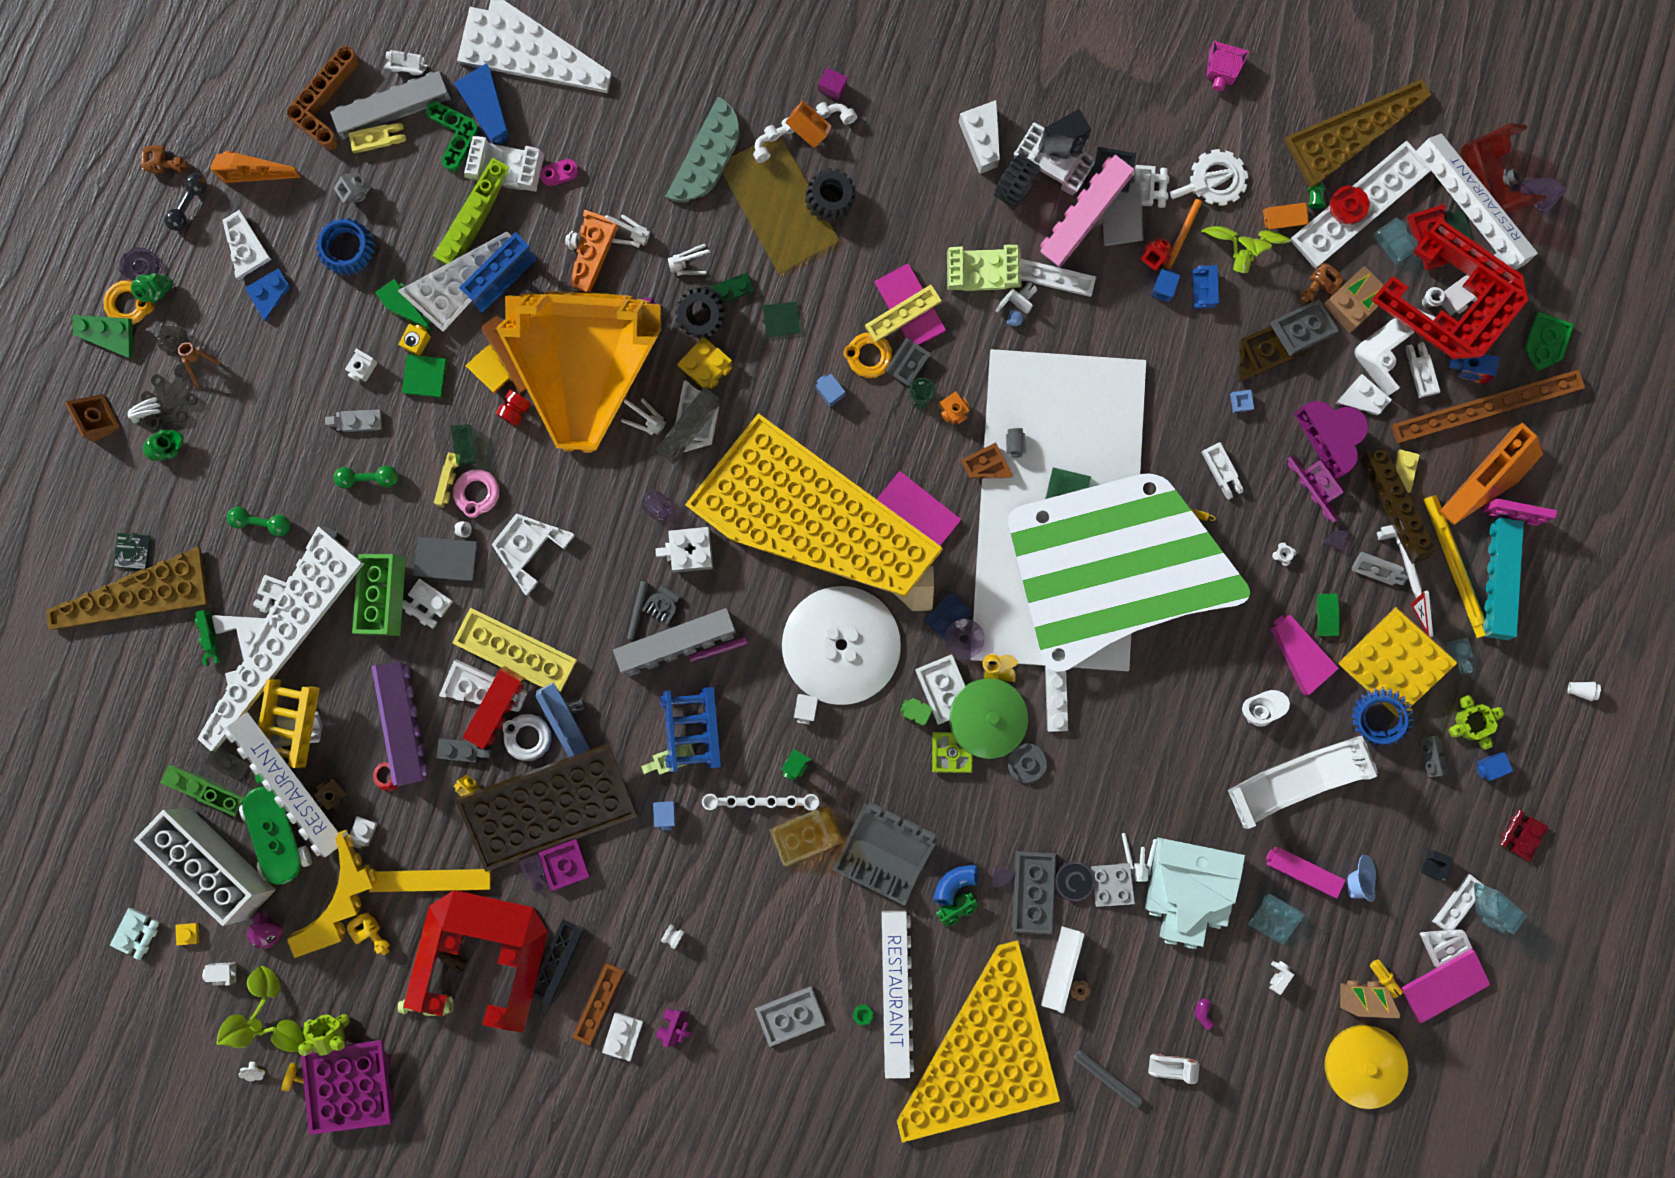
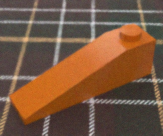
[210,151,301,183]

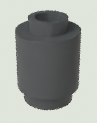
[1006,428,1026,458]

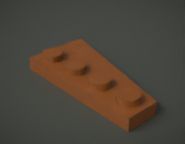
[481,316,527,395]

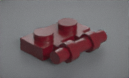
[1499,809,1549,862]

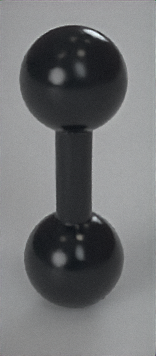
[164,173,207,231]

